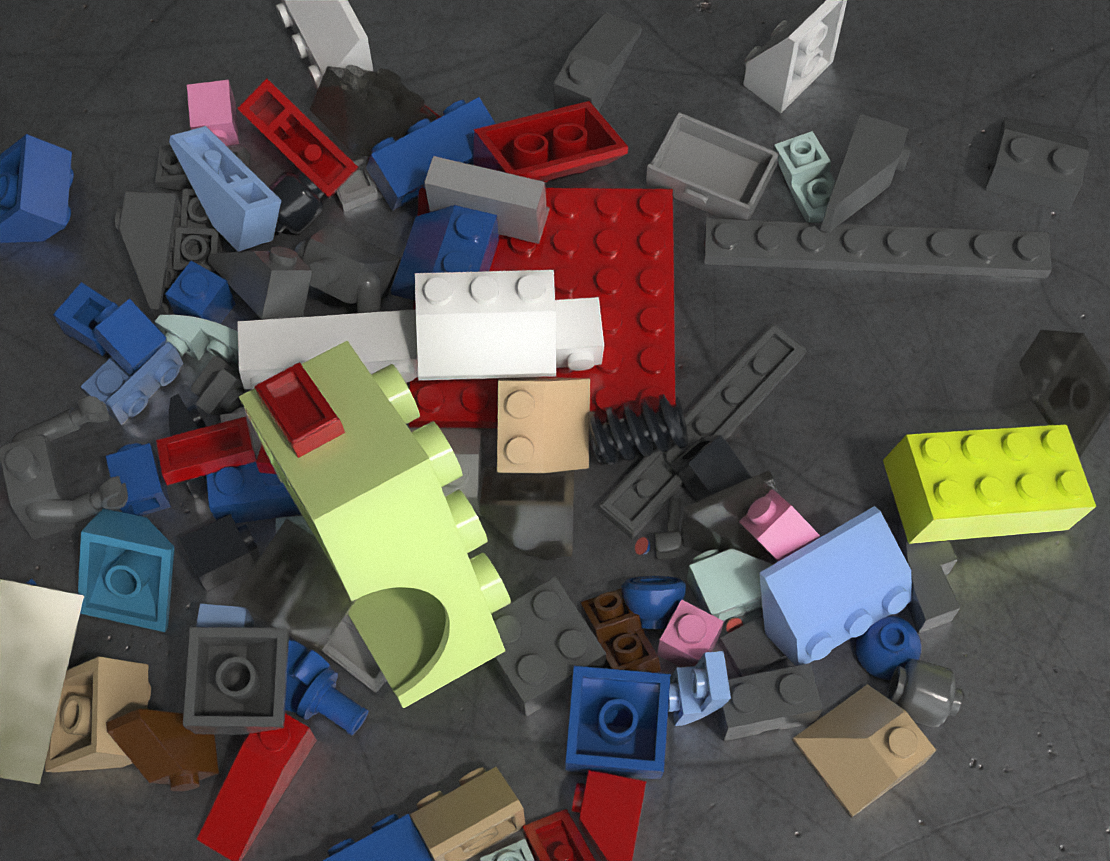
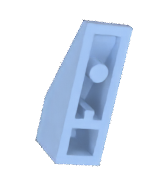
[169,126,281,252]

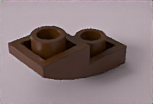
[580,588,661,673]

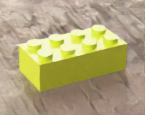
[883,424,1097,544]

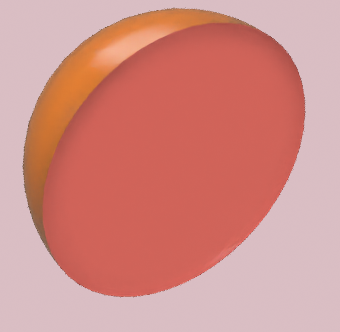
[726,617,743,633]

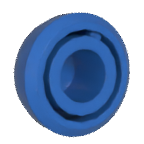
[621,576,686,629]
[856,615,922,680]

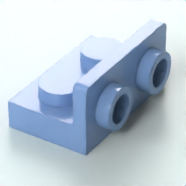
[80,342,184,425]

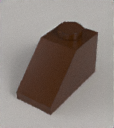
[106,709,219,791]

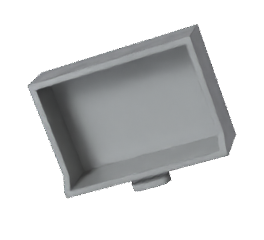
[646,112,779,220]
[424,156,549,244]

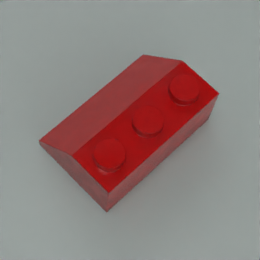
[473,101,628,182]

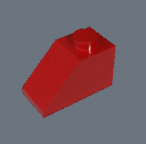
[572,770,646,861]

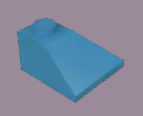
[78,508,174,632]

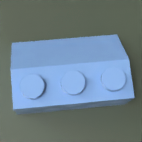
[759,506,912,666]

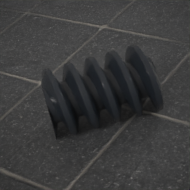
[589,394,688,465]

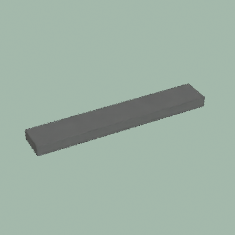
[599,323,807,540]

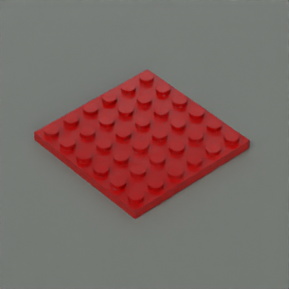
[408,187,675,429]

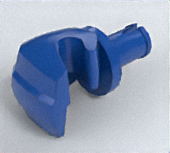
[285,638,369,736]

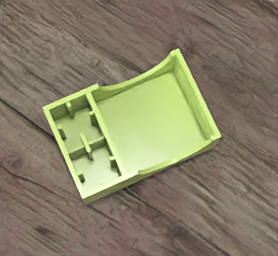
[239,341,511,708]

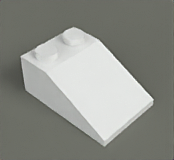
[743,0,847,113]

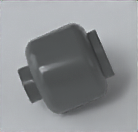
[887,659,963,728]

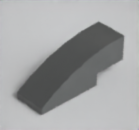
[898,516,960,633]

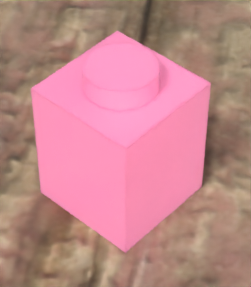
[187,79,239,146]
[739,489,821,561]
[657,599,724,667]

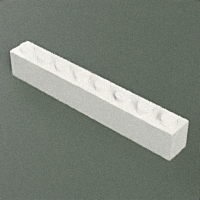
[237,297,604,390]

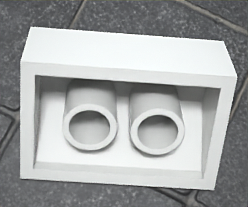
[275,0,376,101]
[415,270,556,380]

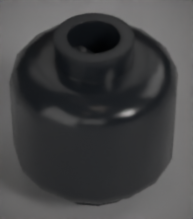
[268,170,324,234]

